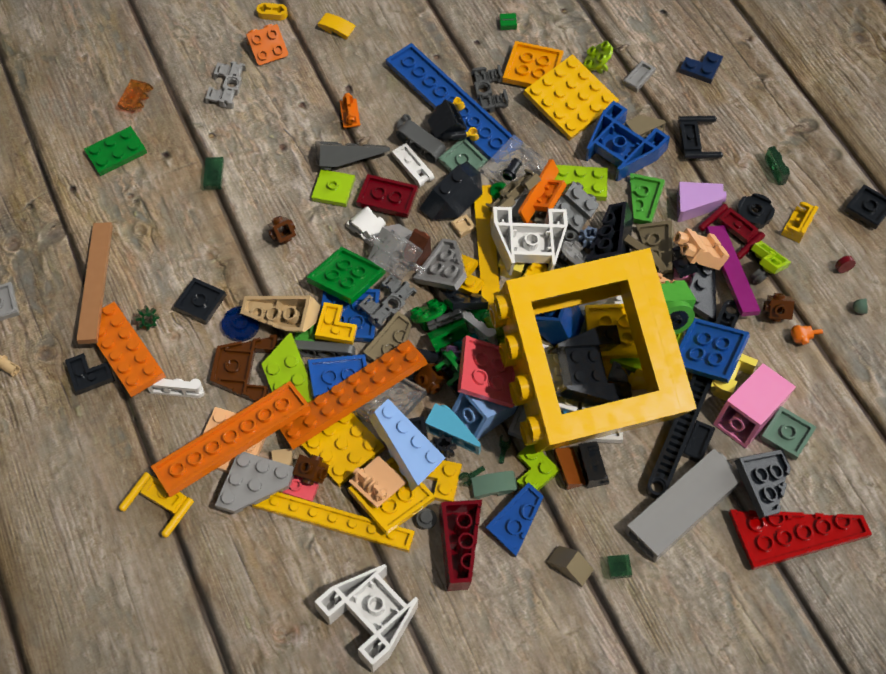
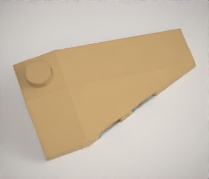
[240,295,321,332]

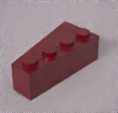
[438,500,482,591]

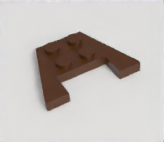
[210,334,278,402]

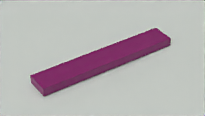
[705,225,761,317]

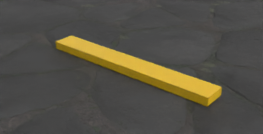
[474,185,500,310]
[252,492,415,553]

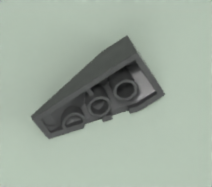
[315,141,390,170]

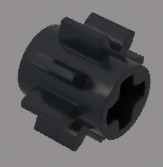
[434,434,457,461]

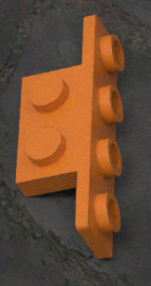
[518,159,567,223]

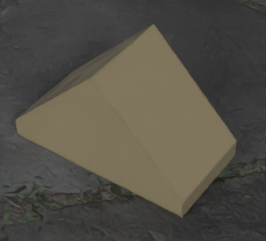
[547,546,594,587]

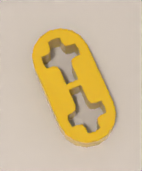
[257,3,288,21]

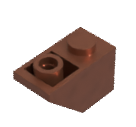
[403,228,431,272]

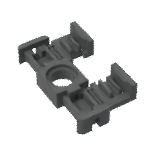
[472,65,509,113]
[356,273,417,329]

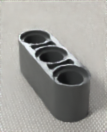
[395,119,446,163]

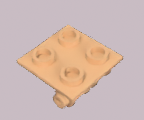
[349,456,407,508]

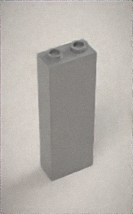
[625,449,743,563]

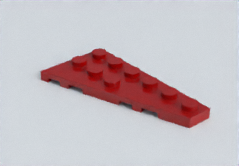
[728,509,872,570]

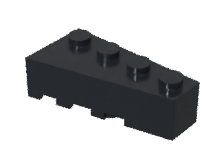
[585,201,633,262]

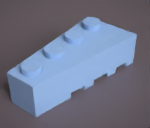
[369,399,445,491]

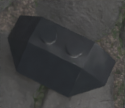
[419,162,483,221]

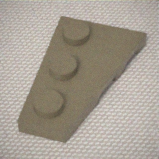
[636,220,674,274]
[363,311,413,362]

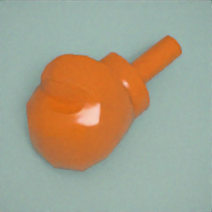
[791,325,823,345]

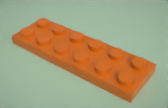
[96,301,166,397]

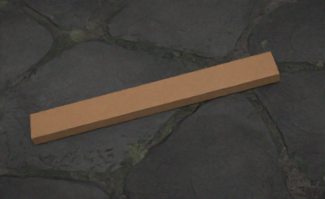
[77,222,113,344]

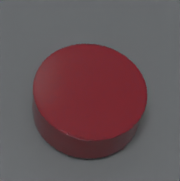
[835,256,856,273]

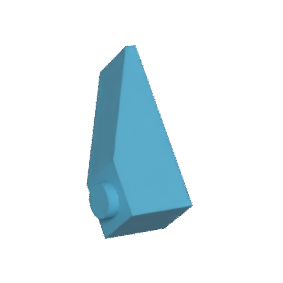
[425,403,481,455]

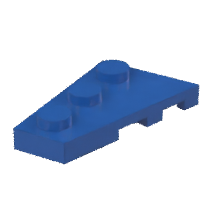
[307,354,367,399]
[486,482,544,557]

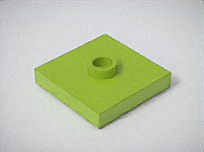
[311,169,355,207]

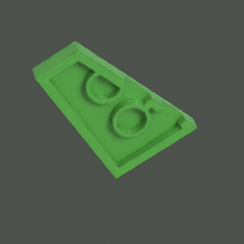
[630,173,665,224]

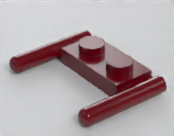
[698,203,765,260]

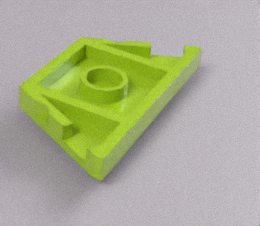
[262,333,315,403]

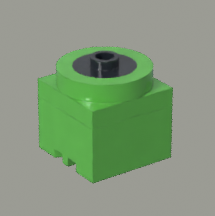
[660,280,696,335]

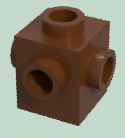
[268,216,296,244]
[763,293,795,322]
[413,363,449,394]
[292,454,329,485]

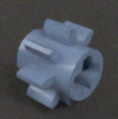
[578,226,597,250]

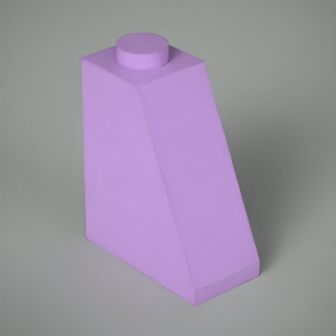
[677,182,726,222]

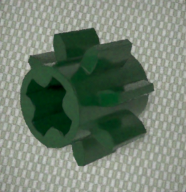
[134,305,160,330]

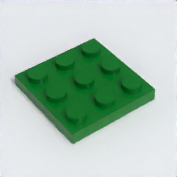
[306,247,386,305]

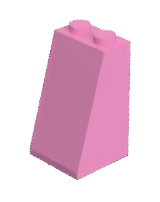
[713,364,796,448]

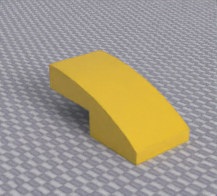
[317,13,355,40]

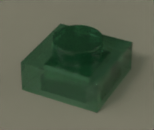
[607,554,632,579]

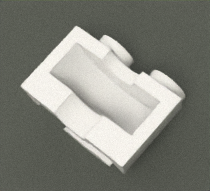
[346,207,386,246]

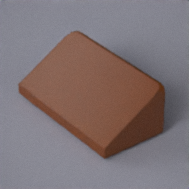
[554,447,586,490]

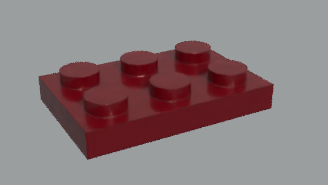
[356,174,418,218]

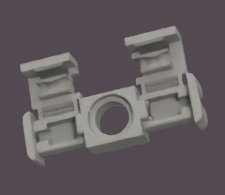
[205,61,246,109]

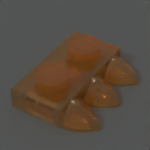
[117,79,153,112]

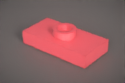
[279,475,319,502]

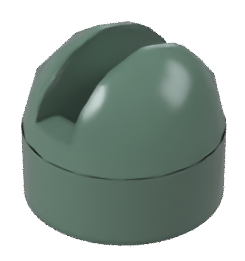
[853,299,868,314]

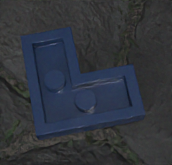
[679,51,724,84]

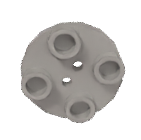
[560,241,589,265]

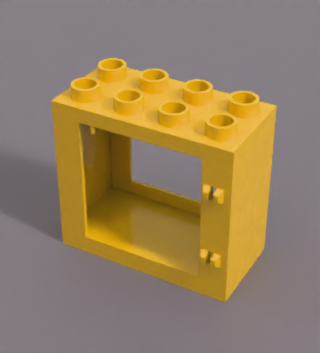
[489,248,697,453]

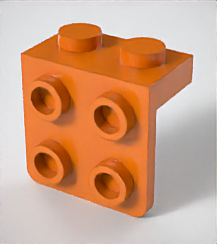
[245,24,288,66]

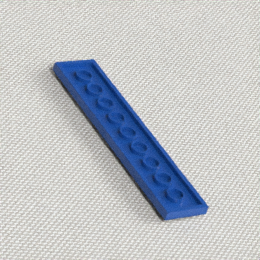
[386,43,522,166]

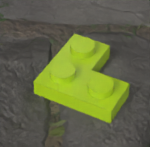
[751,241,791,274]
[516,444,560,491]

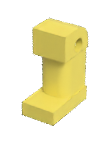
[710,354,758,401]

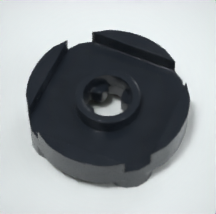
[737,193,775,229]

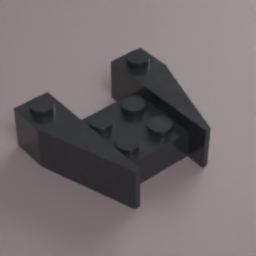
[547,325,632,406]

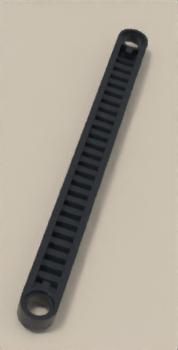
[646,300,740,499]

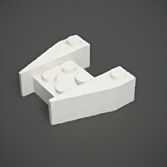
[490,207,568,275]
[314,564,418,672]

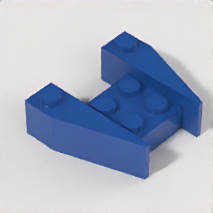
[586,100,670,182]

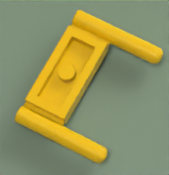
[119,472,194,538]

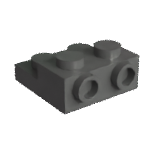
[553,181,599,234]

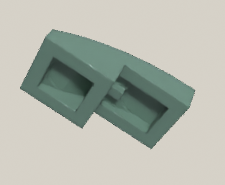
[471,471,518,499]

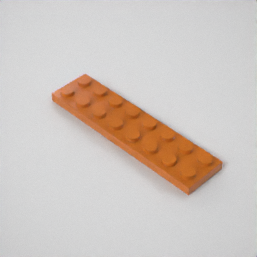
[279,340,428,450]
[151,381,311,497]

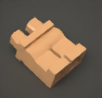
[672,228,730,270]

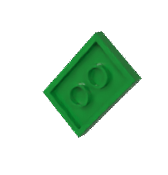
[84,126,147,176]

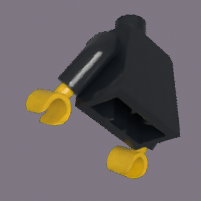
[428,97,479,143]

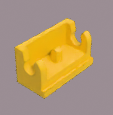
[781,202,818,243]

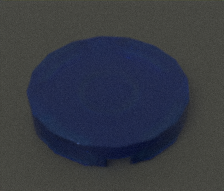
[221,306,260,342]

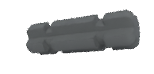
[427,308,464,331]

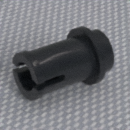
[503,158,522,181]

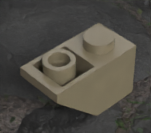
[625,115,666,139]

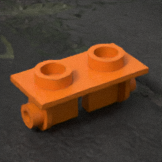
[340,93,361,128]

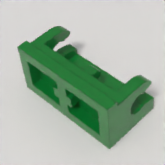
[427,319,471,353]

